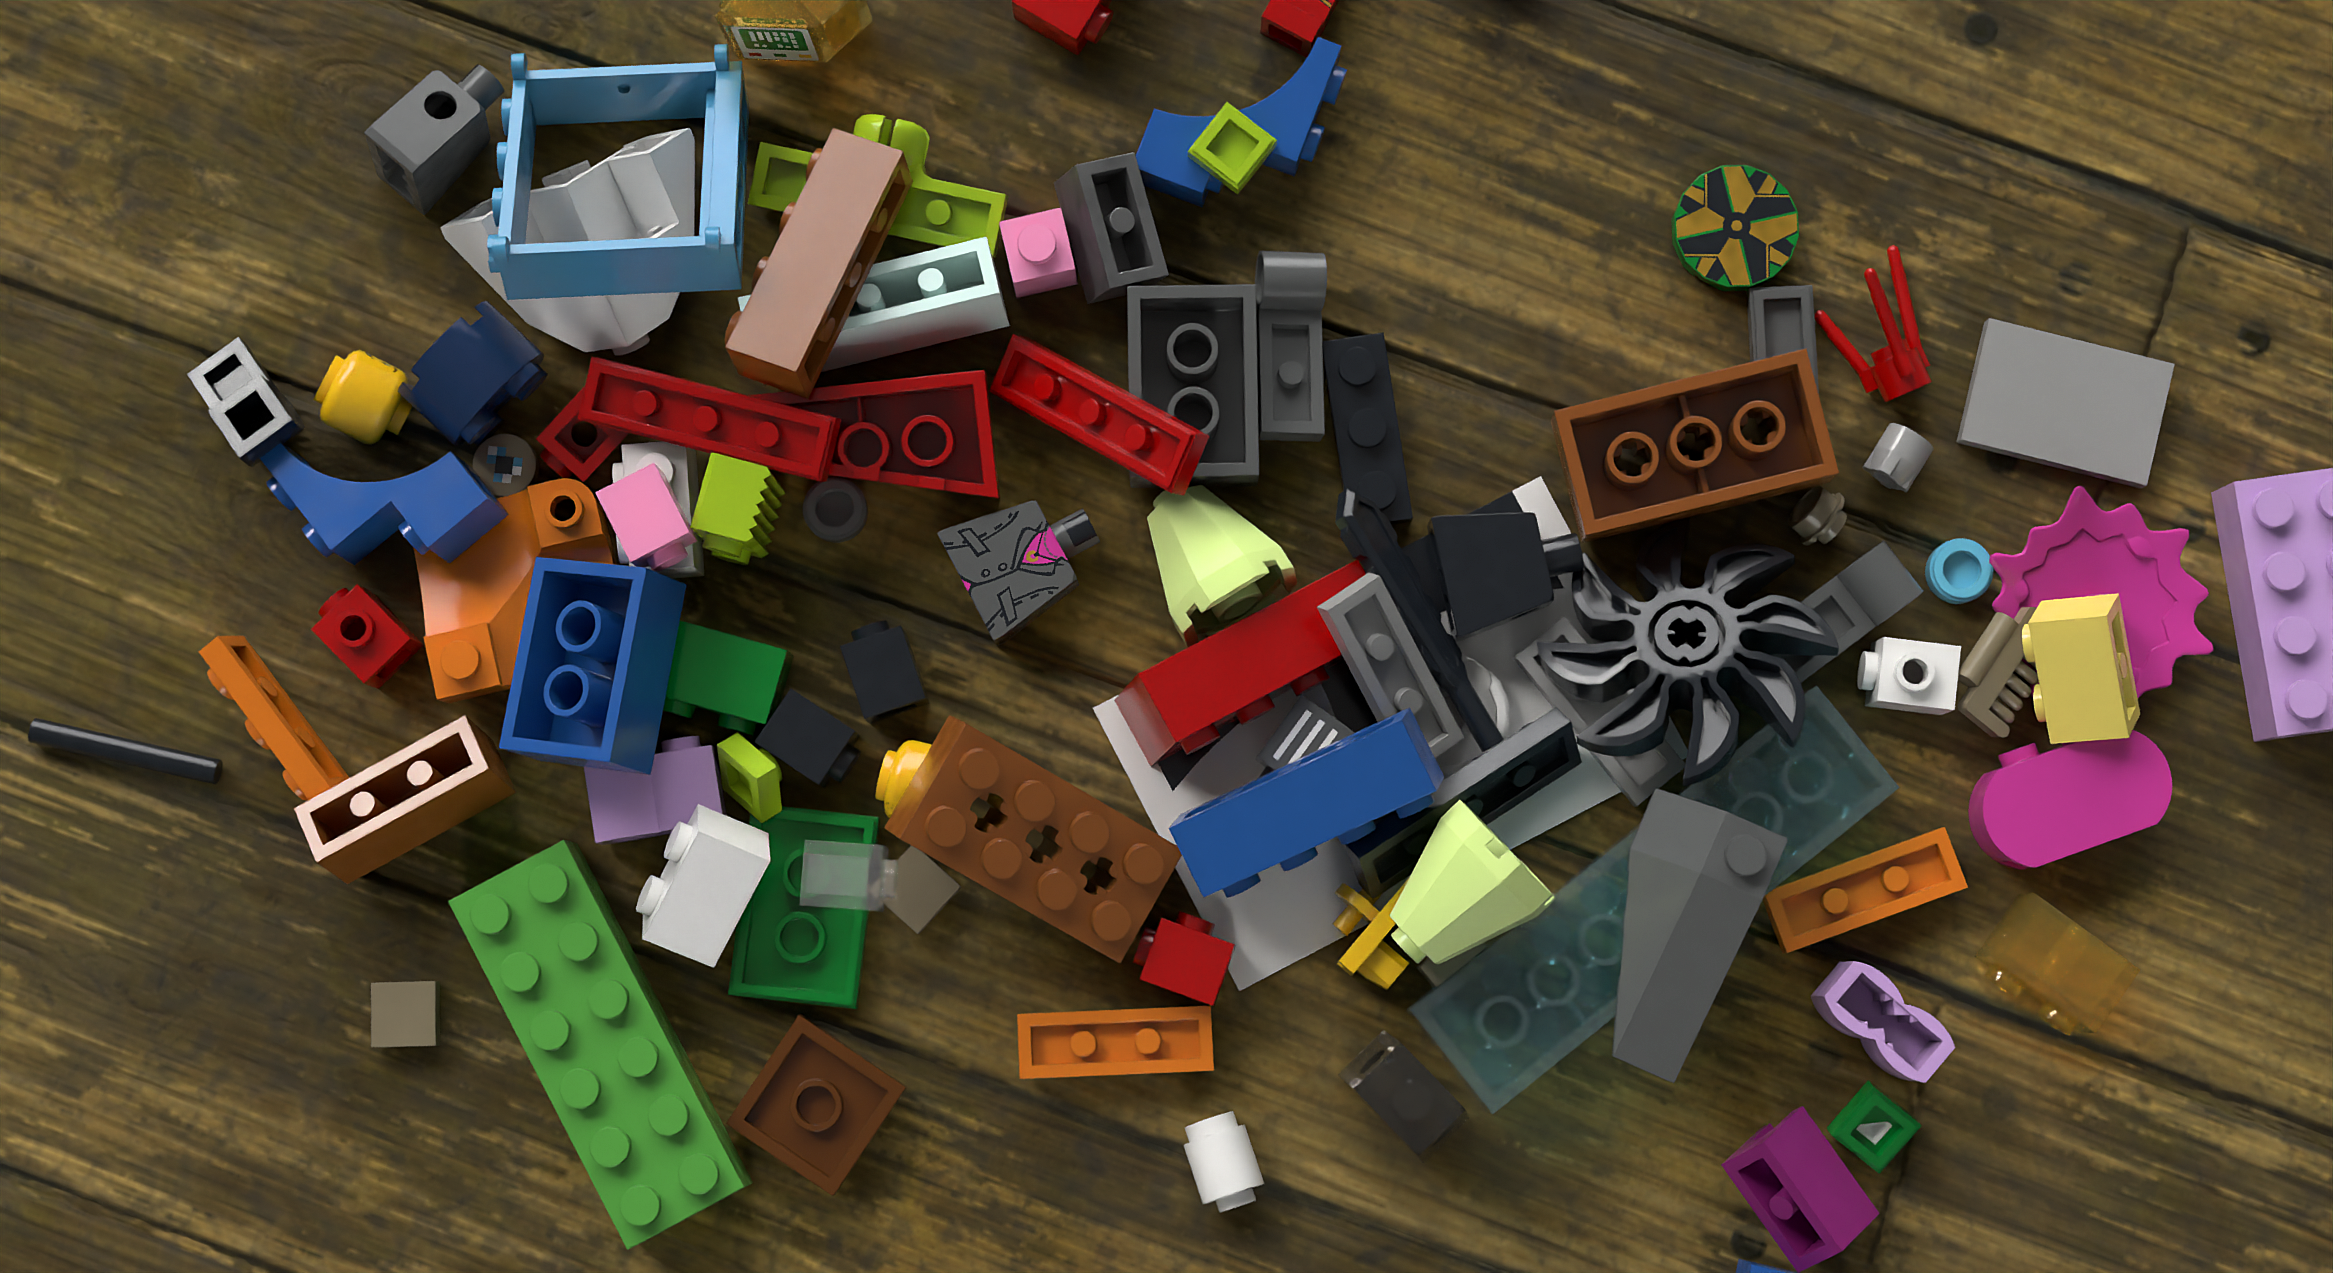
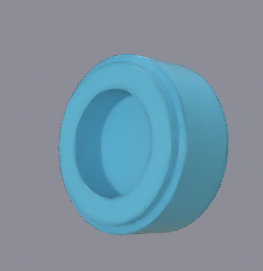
[1925,538,1993,604]

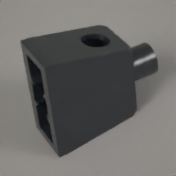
[1427,512,1584,642]

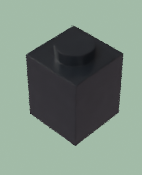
[840,620,930,724]
[755,689,861,788]

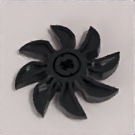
[1537,517,1839,786]

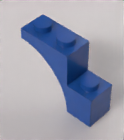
[1136,37,1347,207]
[260,443,509,566]

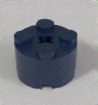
[398,301,548,447]

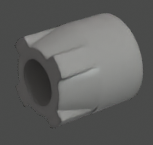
[1863,423,1934,492]

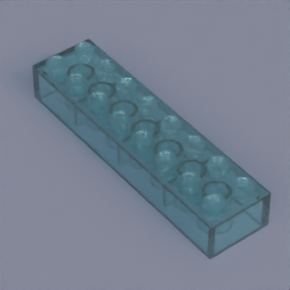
[1406,686,1900,1114]

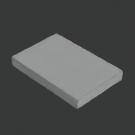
[1956,318,2175,488]

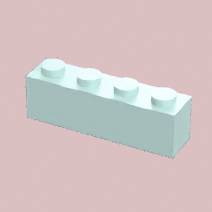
[738,237,1010,386]

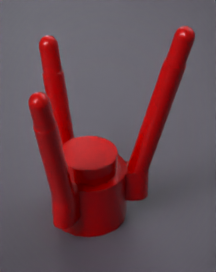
[1814,245,1932,402]

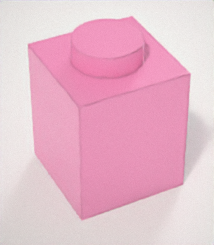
[999,208,1078,298]
[595,463,698,572]

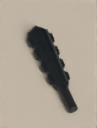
[1335,489,1504,752]

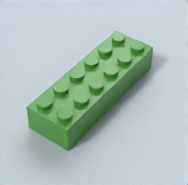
[448,840,753,1250]

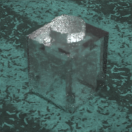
[800,840,898,912]

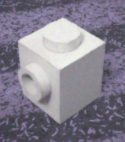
[1857,637,1961,715]

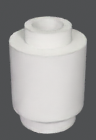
[1184,1111,1264,1213]

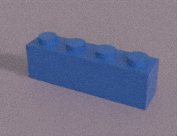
[1169,707,1444,898]

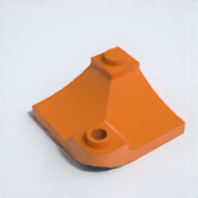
[413,478,617,704]

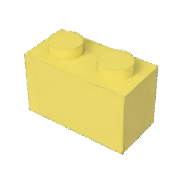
[2022,593,2140,744]

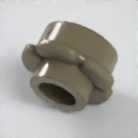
[1788,486,1847,545]

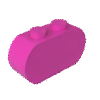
[1968,730,2172,870]

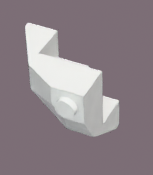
[440,128,695,355]

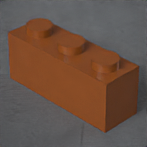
[294,715,517,884]

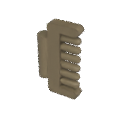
[1958,607,2039,738]

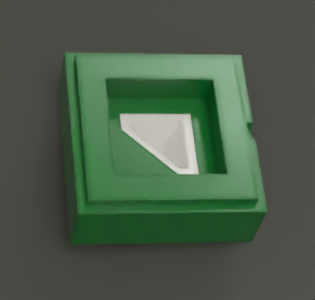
[1826,1080,1922,1174]

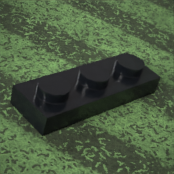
[1322,332,1413,525]

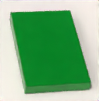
[728,806,880,1009]

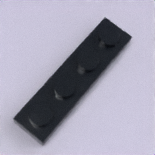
[1345,707,1582,899]

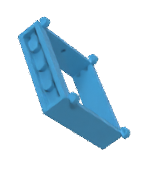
[487,44,749,300]

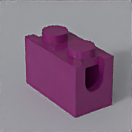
[1721,1106,1880,1273]

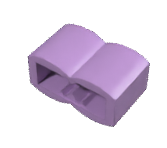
[584,736,727,845]
[1811,961,1955,1083]

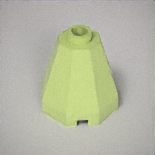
[1147,485,1298,647]
[1390,800,1556,964]

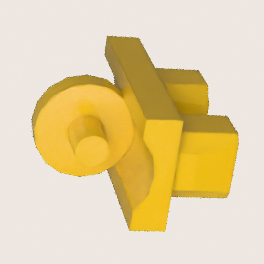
[1332,877,1410,990]

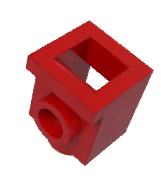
[536,386,629,482]

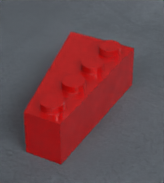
[750,370,1000,499]
[1114,560,1366,766]

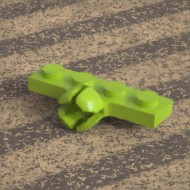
[747,114,1009,258]

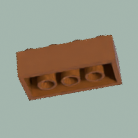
[1551,348,1839,543]
[884,715,1182,963]

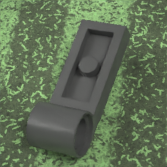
[1255,251,1327,442]
[1772,541,1923,683]

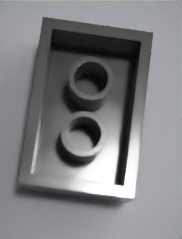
[1127,284,1259,488]

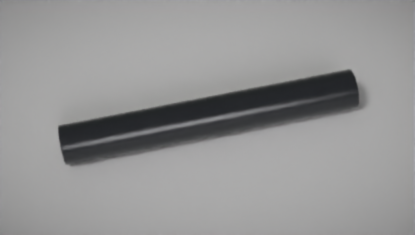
[28,718,223,784]

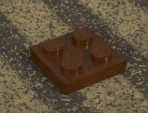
[726,1015,907,1196]

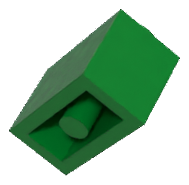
[663,621,794,736]

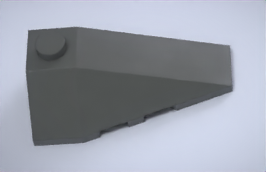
[1612,788,1788,1083]

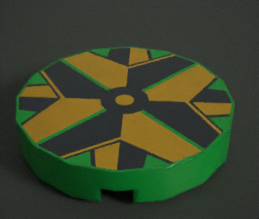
[1671,165,1799,291]

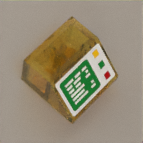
[715,0,873,62]

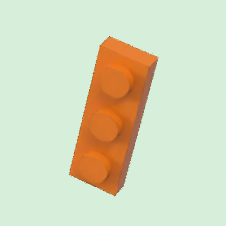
[199,636,349,801]
[1763,827,1968,953]
[1017,1006,1214,1079]

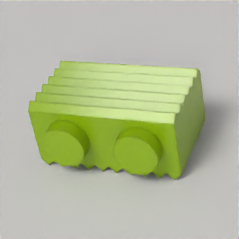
[690,453,786,565]

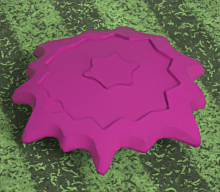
[1989,486,2214,698]

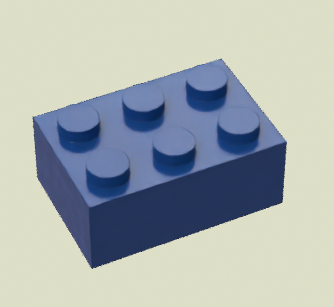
[499,557,686,775]

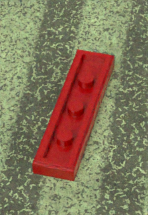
[989,334,1210,496]
[577,357,841,482]

